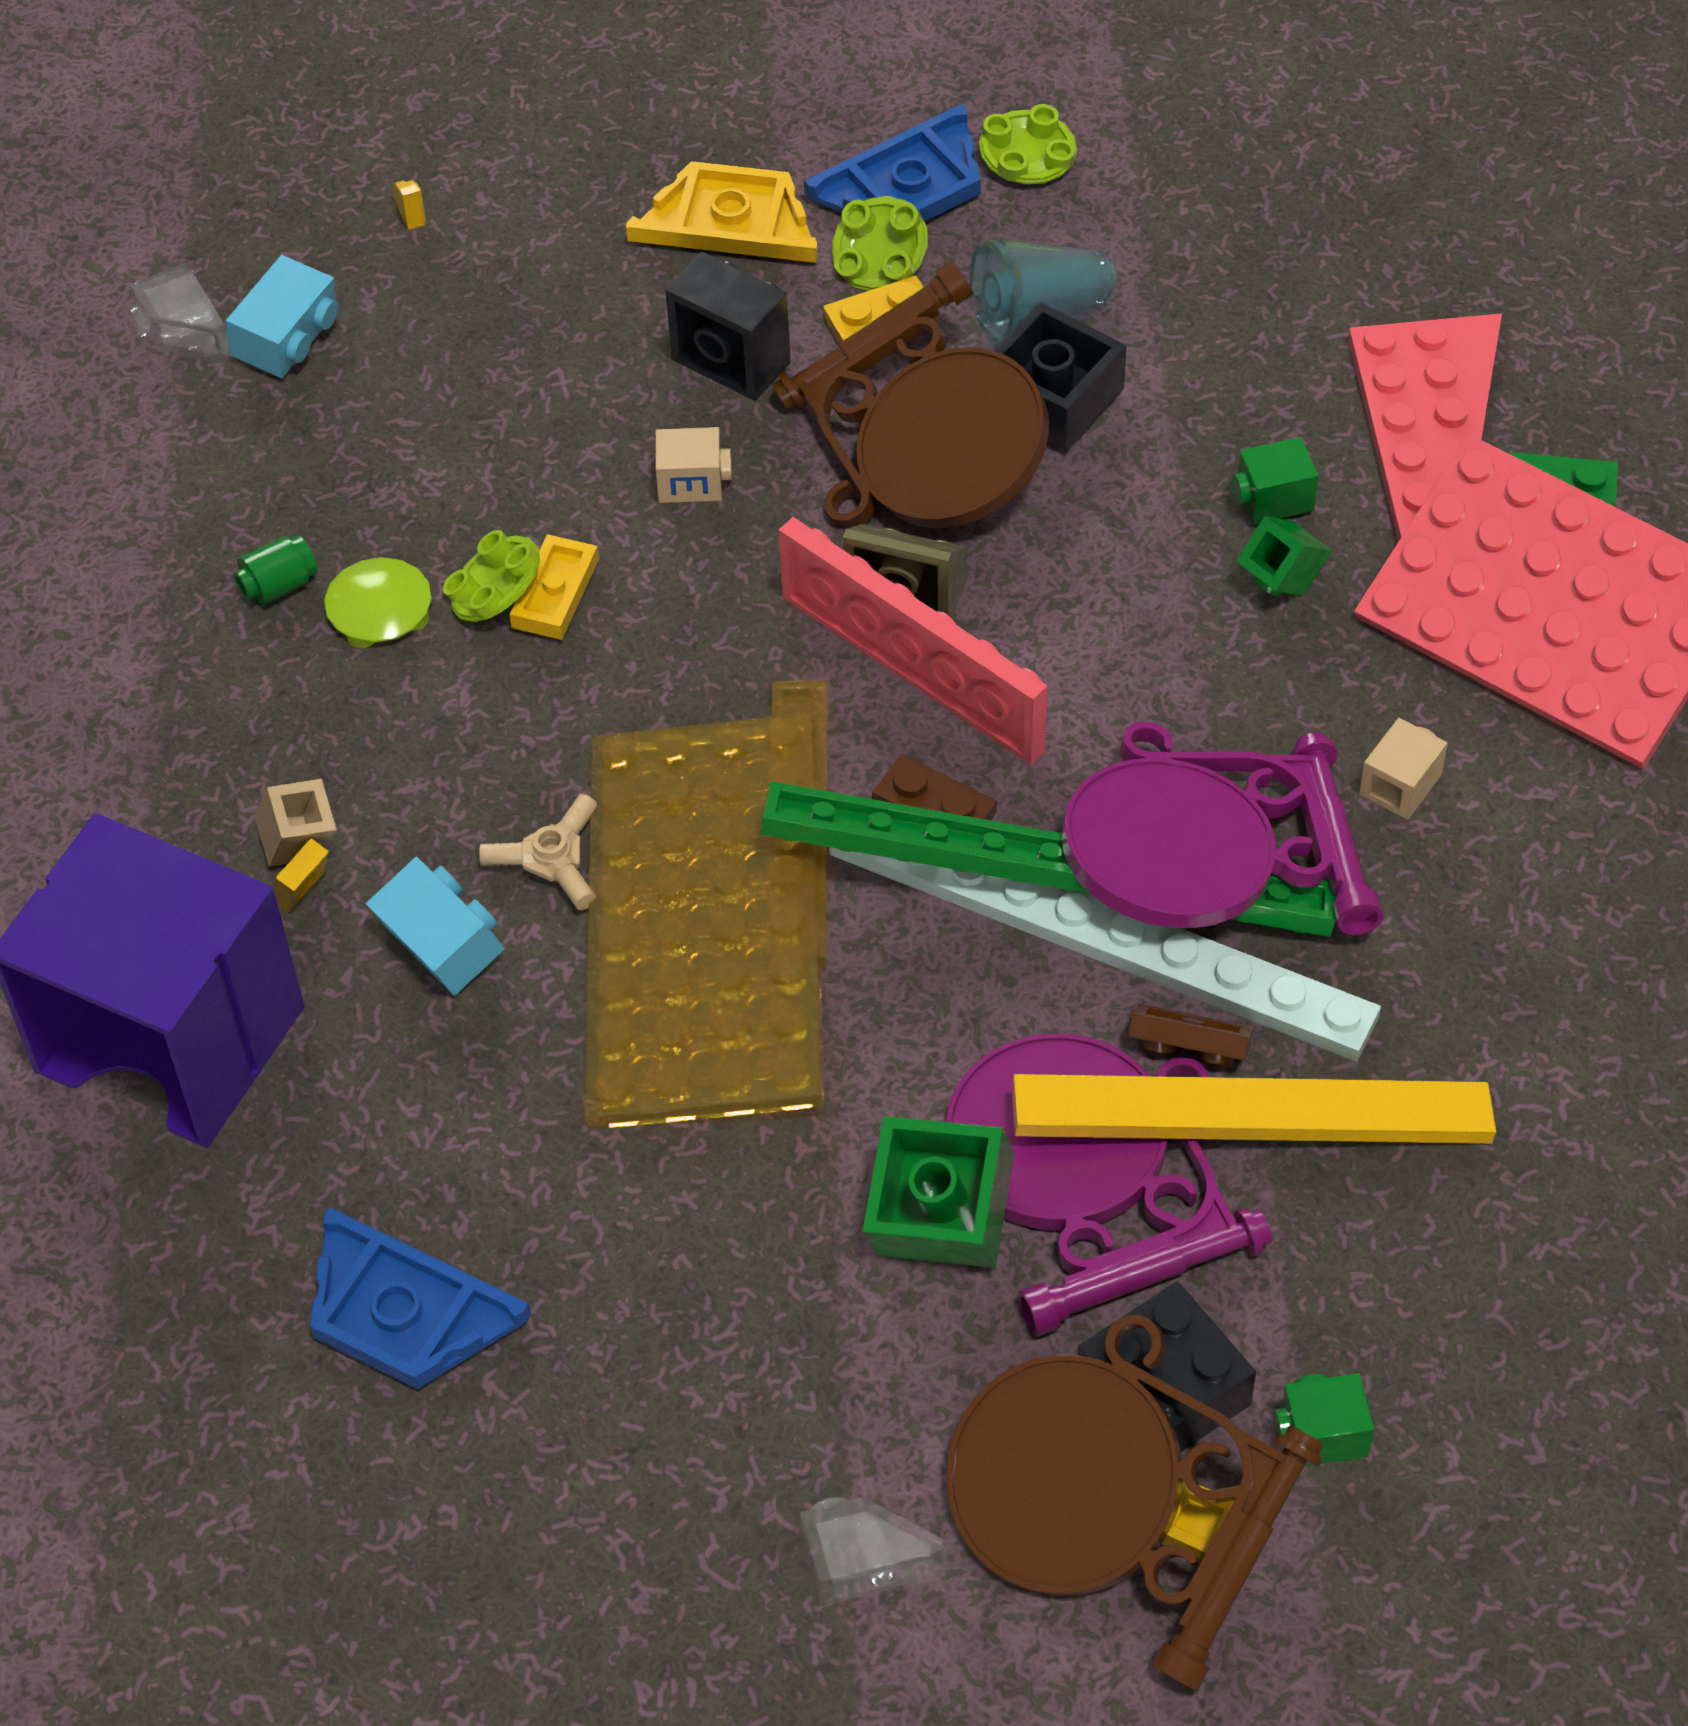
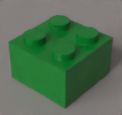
[862,1116,1015,1268]

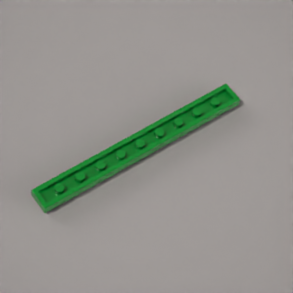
[760,781,1336,937]

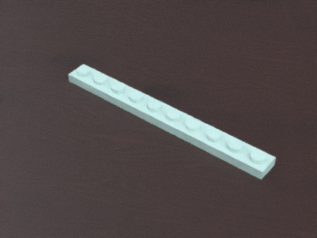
[829,847,1381,1062]

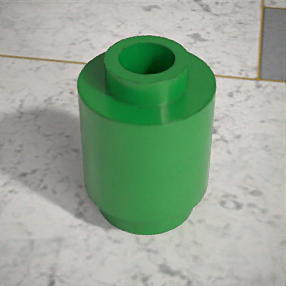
[233,535,318,606]

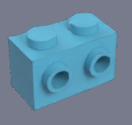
[226,254,339,378]
[365,856,505,996]

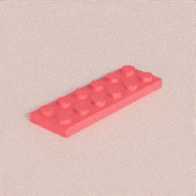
[779,517,1048,766]

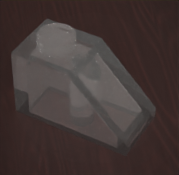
[128,263,234,365]
[800,1497,946,1607]

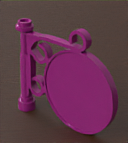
[1062,722,1384,935]
[946,1033,1272,1337]

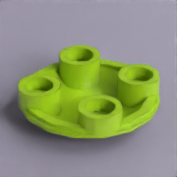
[979,104,1077,185]
[832,196,928,291]
[443,530,540,622]
[324,557,432,648]

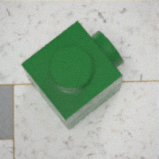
[1231,437,1319,524]
[1236,516,1333,597]
[1273,1373,1374,1467]

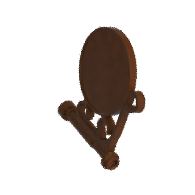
[772,259,1049,530]
[946,1314,1324,1692]

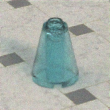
[969,239,1117,343]

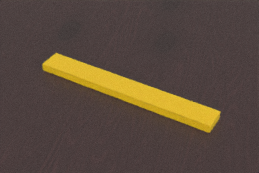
[1012,1074,1496,1144]

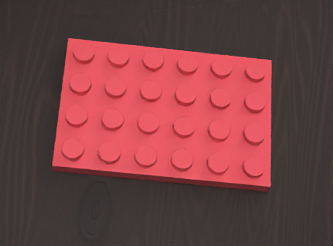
[1354,434,1688,769]

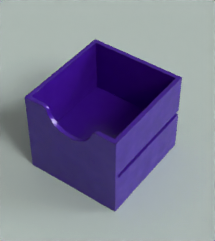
[0,812,305,1149]

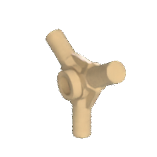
[479,794,598,910]

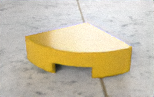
[392,180,426,230]

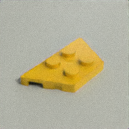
[626,161,818,263]

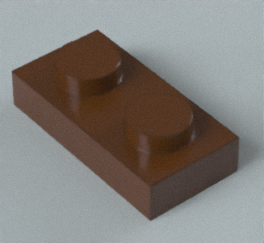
[872,754,997,820]
[1128,1003,1254,1065]

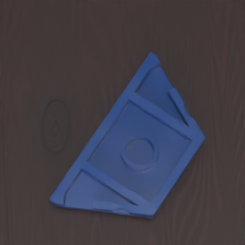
[804,104,981,222]
[310,1207,531,1389]

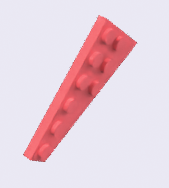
[1348,313,1502,542]

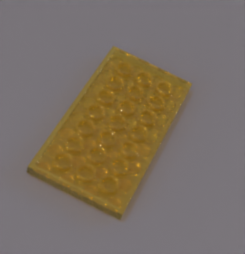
[585,712,824,1129]

